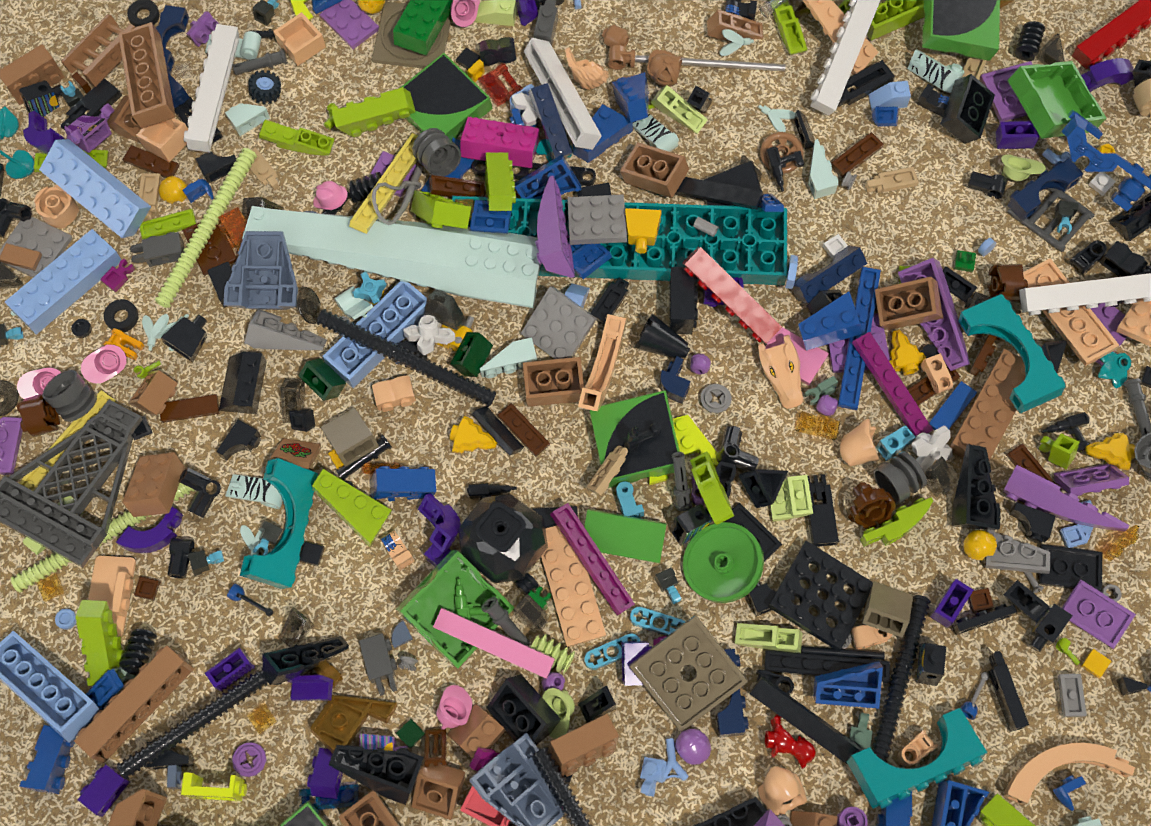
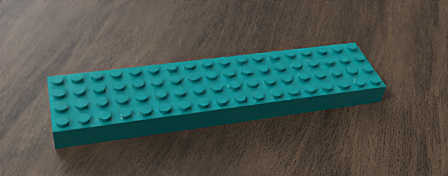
[452,196,787,285]

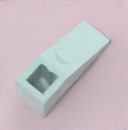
[808,139,838,199]
[480,337,537,378]

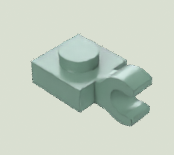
[804,376,838,406]
[849,713,872,750]

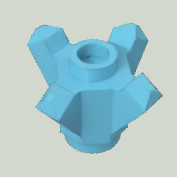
[352,272,387,304]

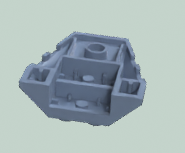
[224,231,298,310]
[469,733,564,826]

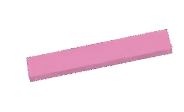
[433,608,555,679]

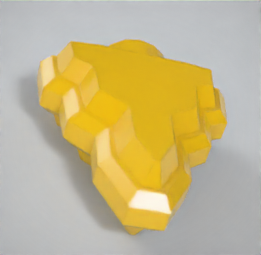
[889,329,927,375]
[450,416,497,454]
[1085,433,1135,470]

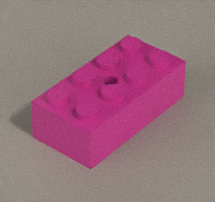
[460,117,539,168]

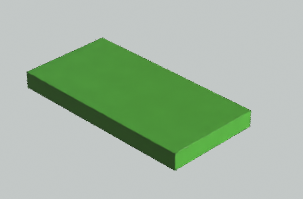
[584,509,667,563]

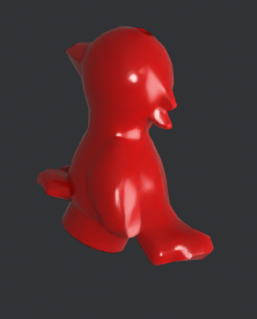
[765,714,816,769]

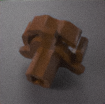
[848,482,896,529]

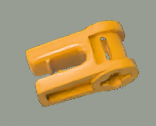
[103,328,145,361]

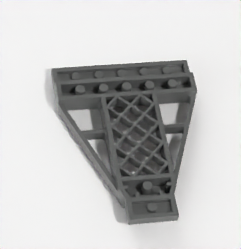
[0,399,143,568]

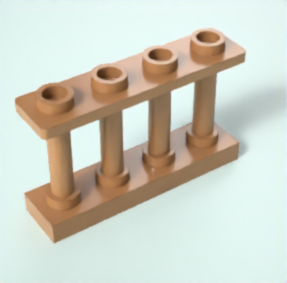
[61,14,135,87]

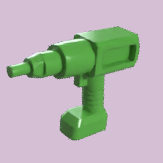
[454,578,490,620]

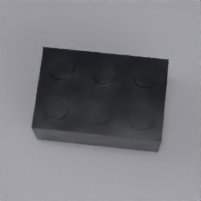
[940,74,995,144]
[669,267,698,335]

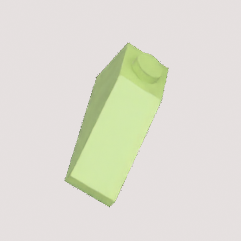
[474,0,517,26]
[650,85,708,134]

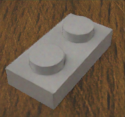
[1058,674,1087,718]

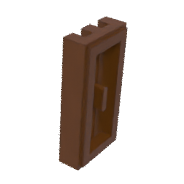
[424,728,447,767]

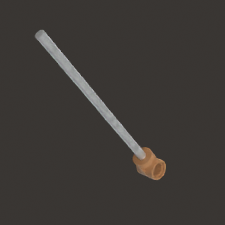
[608,45,785,71]

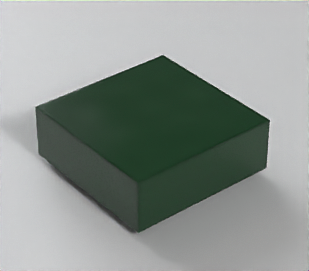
[396,719,425,749]

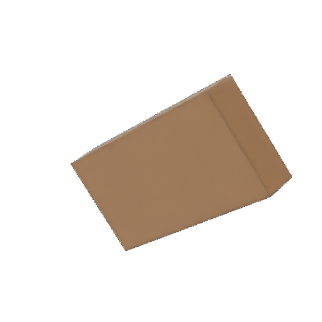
[0,243,42,271]

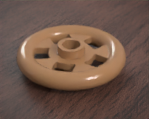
[760,132,804,174]

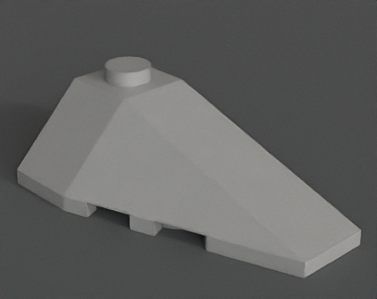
[244,309,327,350]

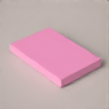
[759,327,829,386]

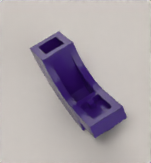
[1081,58,1134,92]
[23,111,64,155]
[418,493,461,553]
[116,506,183,553]

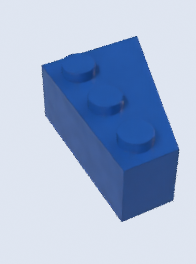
[612,72,649,123]
[573,104,633,163]
[370,466,436,502]
[813,661,883,709]
[19,725,76,794]

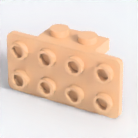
[88,556,136,637]

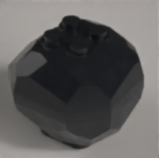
[458,494,548,583]

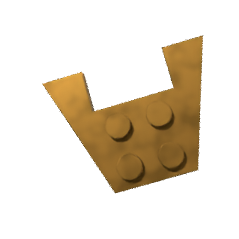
[310,695,397,753]

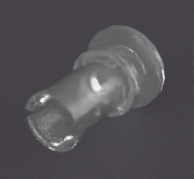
[758,0,786,19]

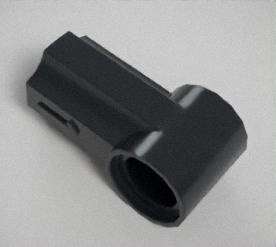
[968,171,1007,199]
[168,538,195,579]

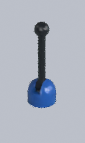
[227,583,273,616]

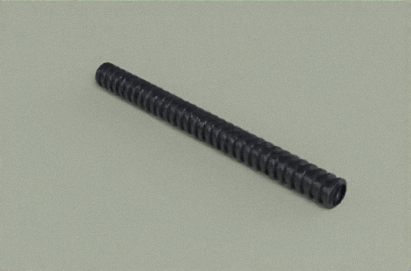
[317,309,496,407]
[860,595,931,794]
[117,644,298,780]
[531,747,593,826]

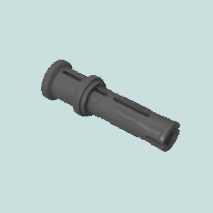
[233,48,288,76]
[1123,378,1151,437]
[672,452,692,511]
[482,597,530,646]

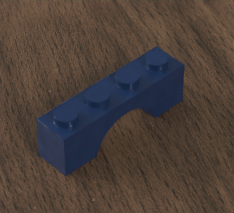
[156,5,190,75]
[528,83,573,160]
[1007,158,1084,221]
[792,245,868,303]
[716,649,749,737]

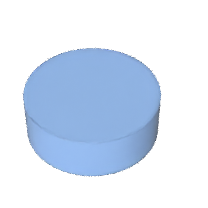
[978,238,996,257]
[55,609,76,630]

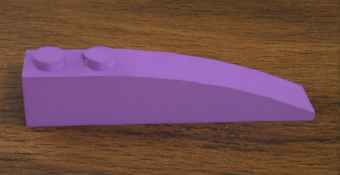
[535,176,575,278]
[898,258,970,371]
[1003,465,1130,532]

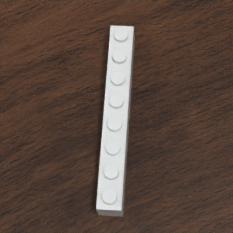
[810,0,880,116]
[184,24,240,152]
[524,38,602,150]
[1019,273,1151,316]

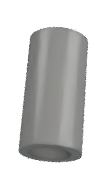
[693,217,719,237]

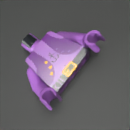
[65,103,115,153]

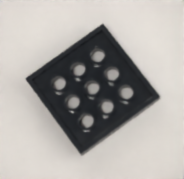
[768,540,873,652]

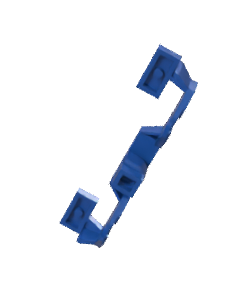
[1061,110,1151,212]

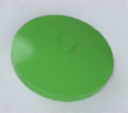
[683,522,764,603]

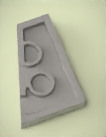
[986,529,1050,574]

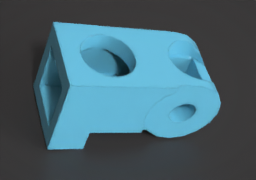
[875,426,916,461]
[616,481,644,518]

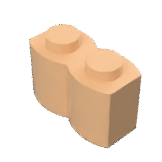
[372,375,416,412]

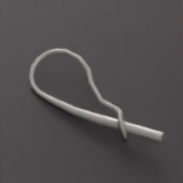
[372,165,423,225]

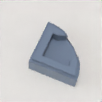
[392,620,413,649]

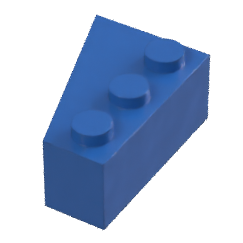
[515,154,581,199]
[798,291,862,351]
[931,780,989,826]
[877,791,912,826]

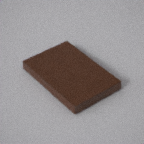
[182,220,237,276]

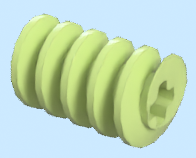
[531,634,575,675]

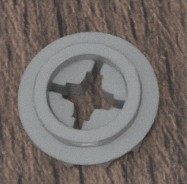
[700,384,732,414]

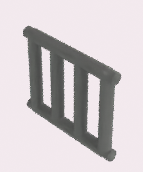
[1007,176,1095,252]

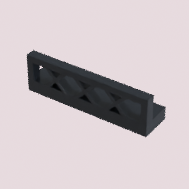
[1110,192,1151,241]

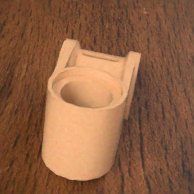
[851,625,892,650]
[897,729,939,767]

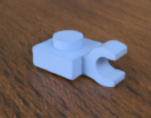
[640,757,667,797]

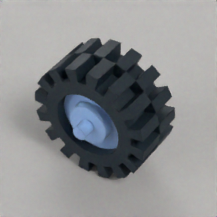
[248,70,281,104]

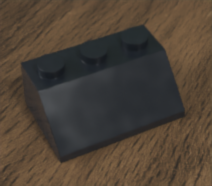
[219,351,267,414]
[486,674,561,745]

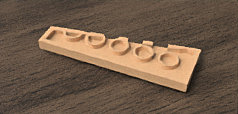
[803,0,879,75]

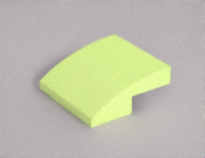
[770,475,813,522]

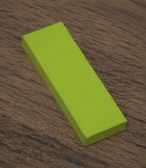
[140,209,197,239]

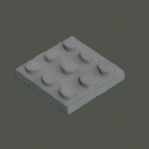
[568,195,627,245]
[0,217,73,278]
[520,286,597,359]

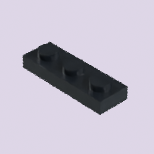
[953,604,1017,635]

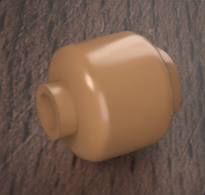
[602,24,629,48]

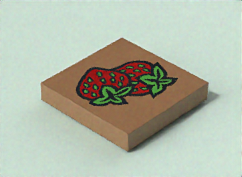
[271,438,321,469]

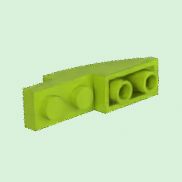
[259,120,335,156]
[690,451,734,525]
[860,497,933,547]

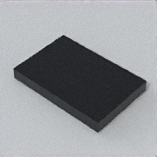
[704,161,762,206]
[724,502,782,562]
[1039,544,1103,592]

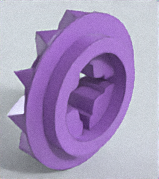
[232,743,267,777]

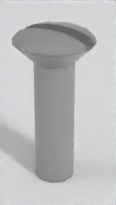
[1024,572,1044,593]

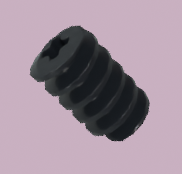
[1015,21,1046,62]
[349,172,382,203]
[119,629,157,676]

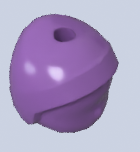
[690,353,711,375]
[816,395,838,416]
[541,672,565,691]

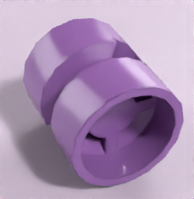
[837,807,868,826]

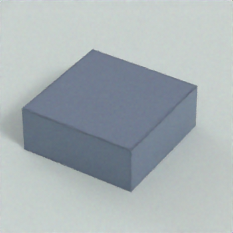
[167,765,182,790]

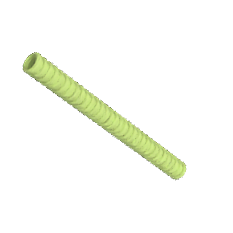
[155,148,257,308]
[11,483,195,593]

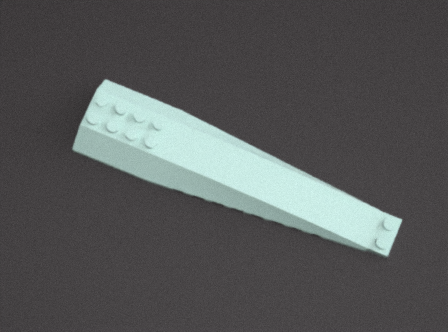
[242,206,541,308]

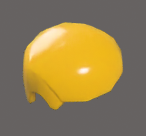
[357,0,386,14]
[159,176,188,204]
[963,530,997,561]

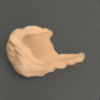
[565,47,609,90]

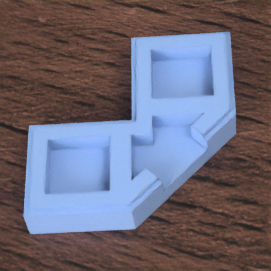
[785,255,798,289]
[1059,500,1094,548]

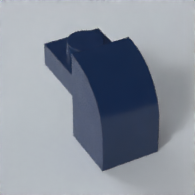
[660,356,691,404]

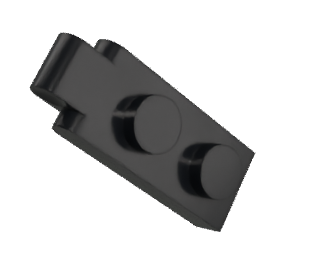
[590,277,629,325]

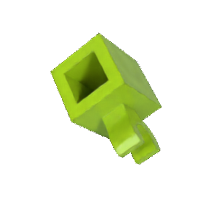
[1039,433,1079,469]

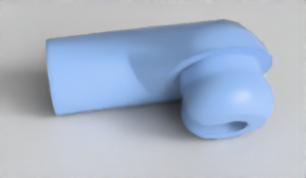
[1042,148,1071,165]

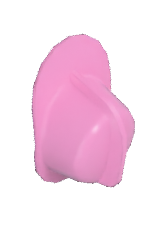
[450,0,480,27]
[313,181,348,210]
[81,345,126,383]
[17,368,61,399]
[436,685,472,729]

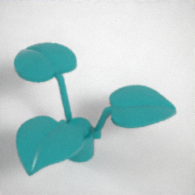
[0,106,34,179]

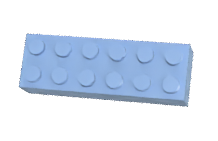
[39,139,151,238]
[5,229,121,335]
[322,281,433,388]
[0,631,100,743]

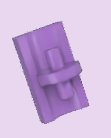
[186,11,219,47]

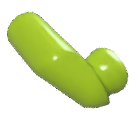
[324,103,339,130]

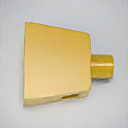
[625,208,661,253]

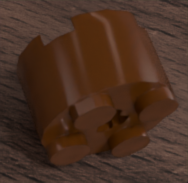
[987,264,1028,302]
[17,395,60,437]

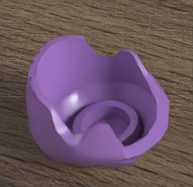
[675,729,711,765]

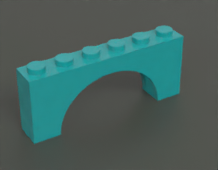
[958,294,1066,414]
[240,458,318,589]
[847,708,988,809]

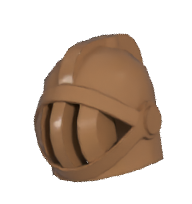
[647,50,683,87]

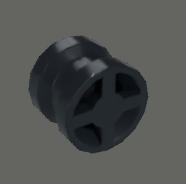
[514,573,539,596]

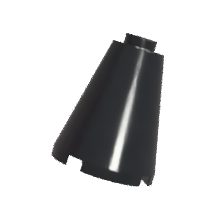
[634,314,690,359]

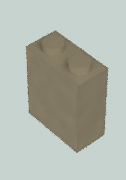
[321,408,379,467]
[862,581,913,638]

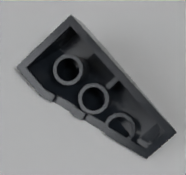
[952,444,1001,530]
[262,636,349,685]
[329,745,424,805]

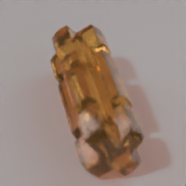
[363,463,402,474]

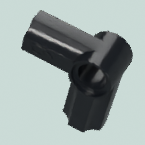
[0,198,32,238]
[716,426,759,472]
[179,467,221,518]

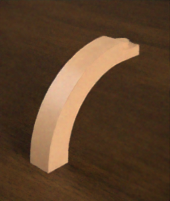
[578,314,627,411]
[1003,743,1135,805]

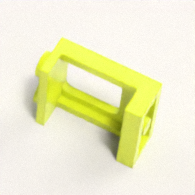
[181,772,247,802]

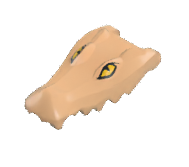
[758,335,804,409]

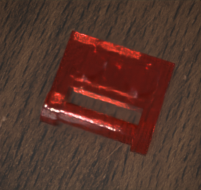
[478,63,523,107]

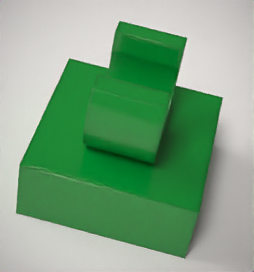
[954,250,976,273]
[526,586,551,613]

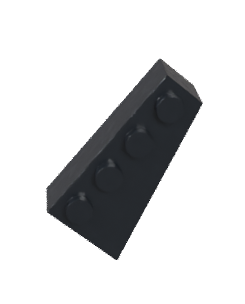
[694,797,767,826]

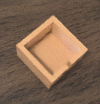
[273,12,326,66]
[136,118,188,162]

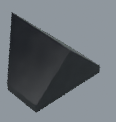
[1041,340,1067,373]
[739,469,788,509]

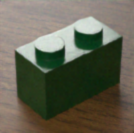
[450,332,493,377]
[298,358,346,401]

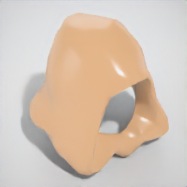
[840,419,879,466]
[758,766,807,816]

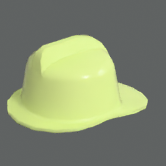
[1001,155,1046,181]
[542,688,575,739]

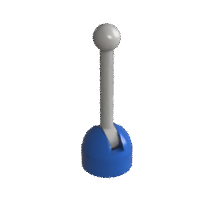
[961,672,990,720]

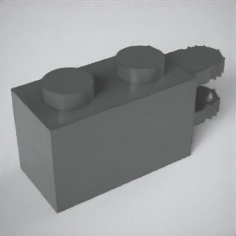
[534,0,558,46]
[130,232,184,267]
[359,633,398,696]

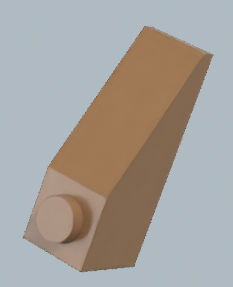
[707,9,764,40]

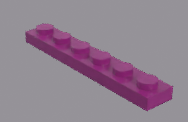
[852,332,933,437]
[550,503,635,616]

